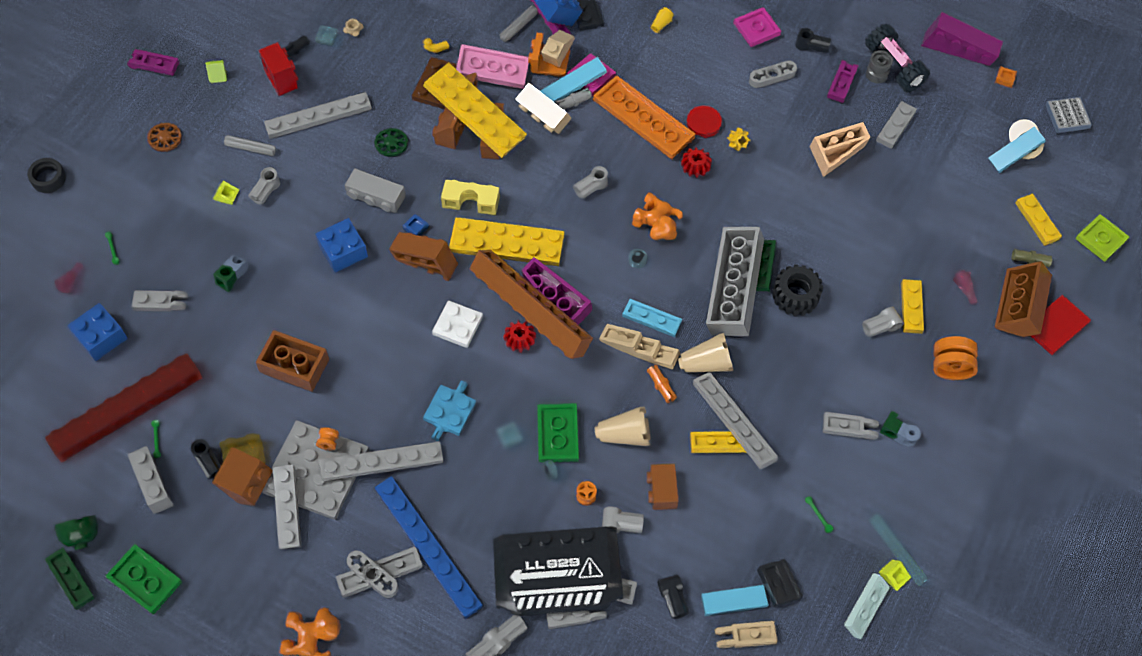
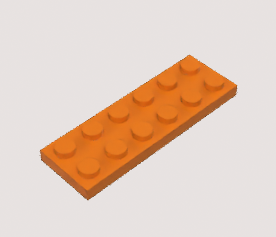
[593,75,696,159]

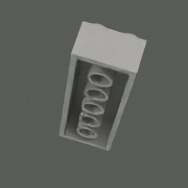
[706,227,764,336]

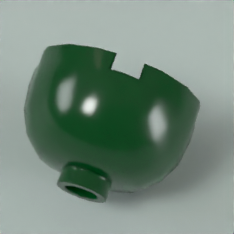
[54,515,98,550]

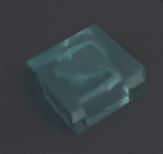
[315,25,338,46]
[496,422,523,449]

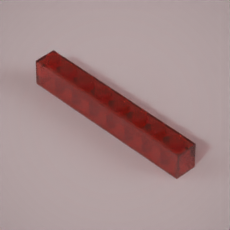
[44,353,203,463]

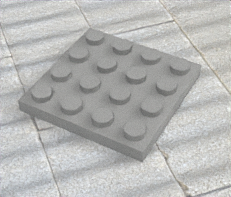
[262,420,369,520]

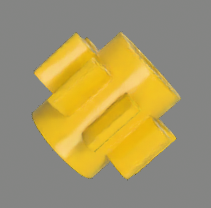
[727,127,750,151]

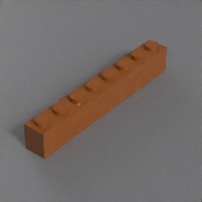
[470,249,593,359]

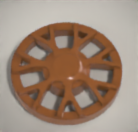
[147,123,182,152]

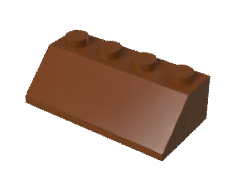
[432,73,478,149]
[994,261,1052,337]

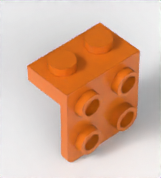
[528,32,570,77]

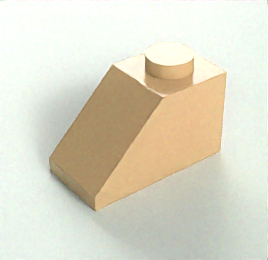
[541,30,575,67]

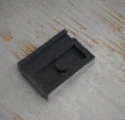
[576,0,604,31]
[757,559,803,607]

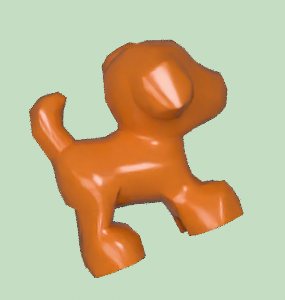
[632,192,683,240]
[280,607,341,656]

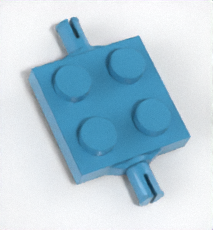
[423,380,476,441]

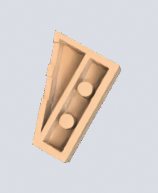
[810,122,870,177]

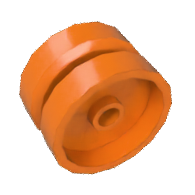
[933,336,978,380]

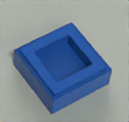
[403,214,429,236]

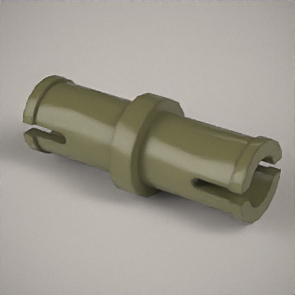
[1011,249,1052,267]

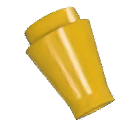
[650,7,674,33]

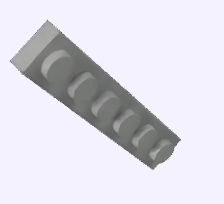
[264,92,372,139]
[693,372,778,470]
[319,442,443,481]

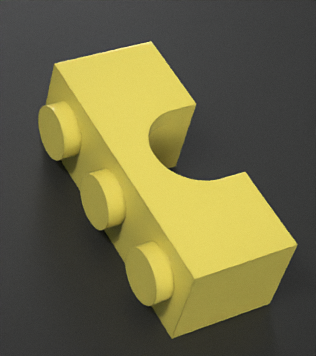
[441,180,500,215]

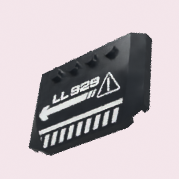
[493,526,623,616]

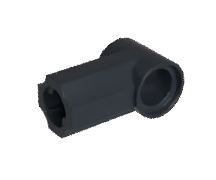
[795,28,831,53]
[190,439,221,480]
[657,574,689,619]

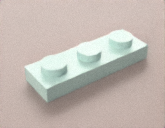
[844,573,890,639]

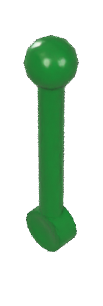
[105,232,120,265]
[151,420,161,458]
[805,496,833,533]

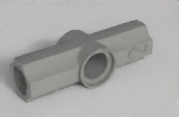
[466,615,527,656]

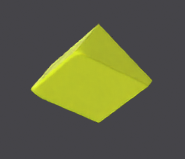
[213,181,240,205]
[879,560,911,591]

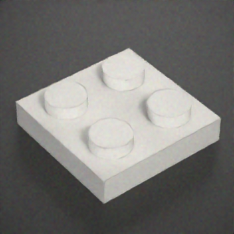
[432,301,483,348]

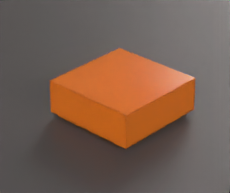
[995,66,1017,88]

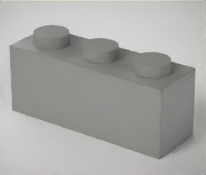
[345,168,405,213]
[127,446,174,514]

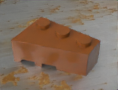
[389,232,458,281]

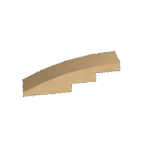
[599,324,680,369]

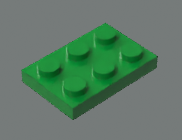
[537,403,579,462]
[105,544,182,615]

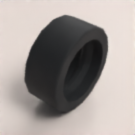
[27,158,66,193]

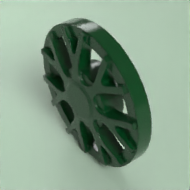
[374,128,408,157]

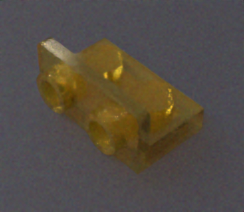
[219,434,266,463]

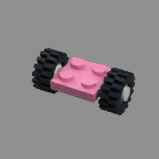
[865,23,931,93]

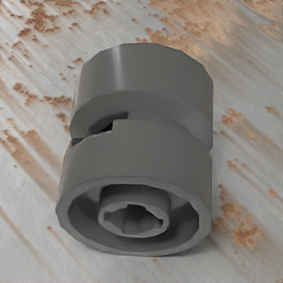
[866,51,893,83]

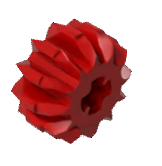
[681,147,712,178]
[503,319,536,353]

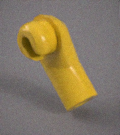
[423,38,449,53]

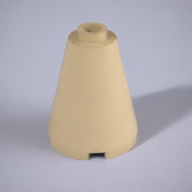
[678,333,733,372]
[595,406,650,446]

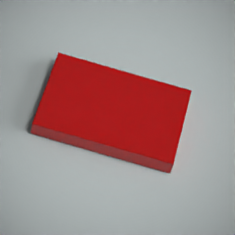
[1031,295,1091,355]

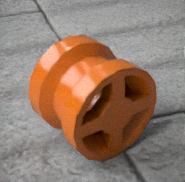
[316,427,339,451]
[576,481,597,506]

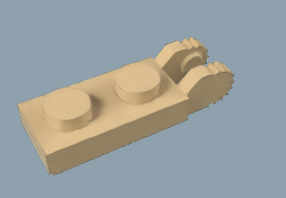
[715,621,777,648]

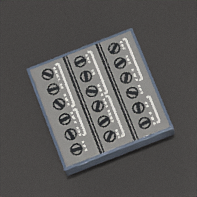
[1045,97,1092,133]

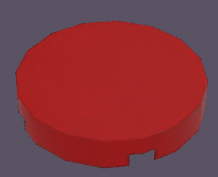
[686,105,722,138]

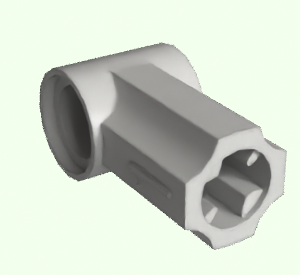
[573,166,608,199]
[248,167,280,205]
[862,307,904,337]
[602,507,644,533]

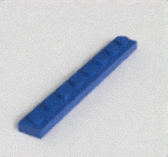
[374,476,483,619]

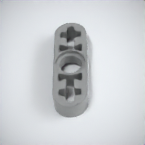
[749,61,797,88]
[347,551,398,598]

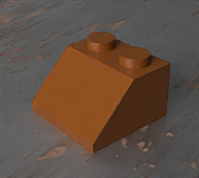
[212,448,273,506]

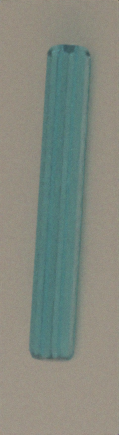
[870,514,928,586]

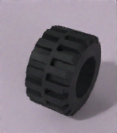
[772,264,823,317]

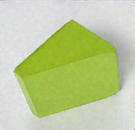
[206,61,227,83]

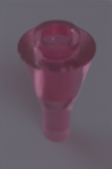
[54,262,83,293]
[952,270,978,305]

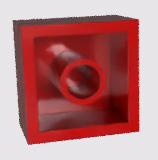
[258,42,298,96]

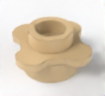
[343,19,363,36]

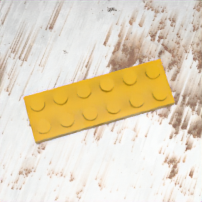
[423,63,527,158]
[449,217,564,266]

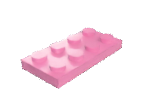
[456,44,528,89]

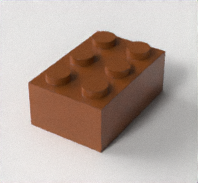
[255,330,330,392]

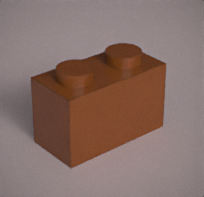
[646,464,678,510]

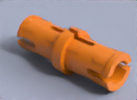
[647,365,677,403]

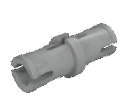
[556,88,592,110]

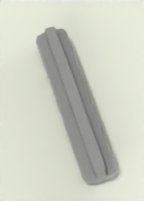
[500,6,538,42]
[224,135,276,156]

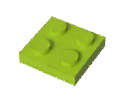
[1075,214,1130,262]

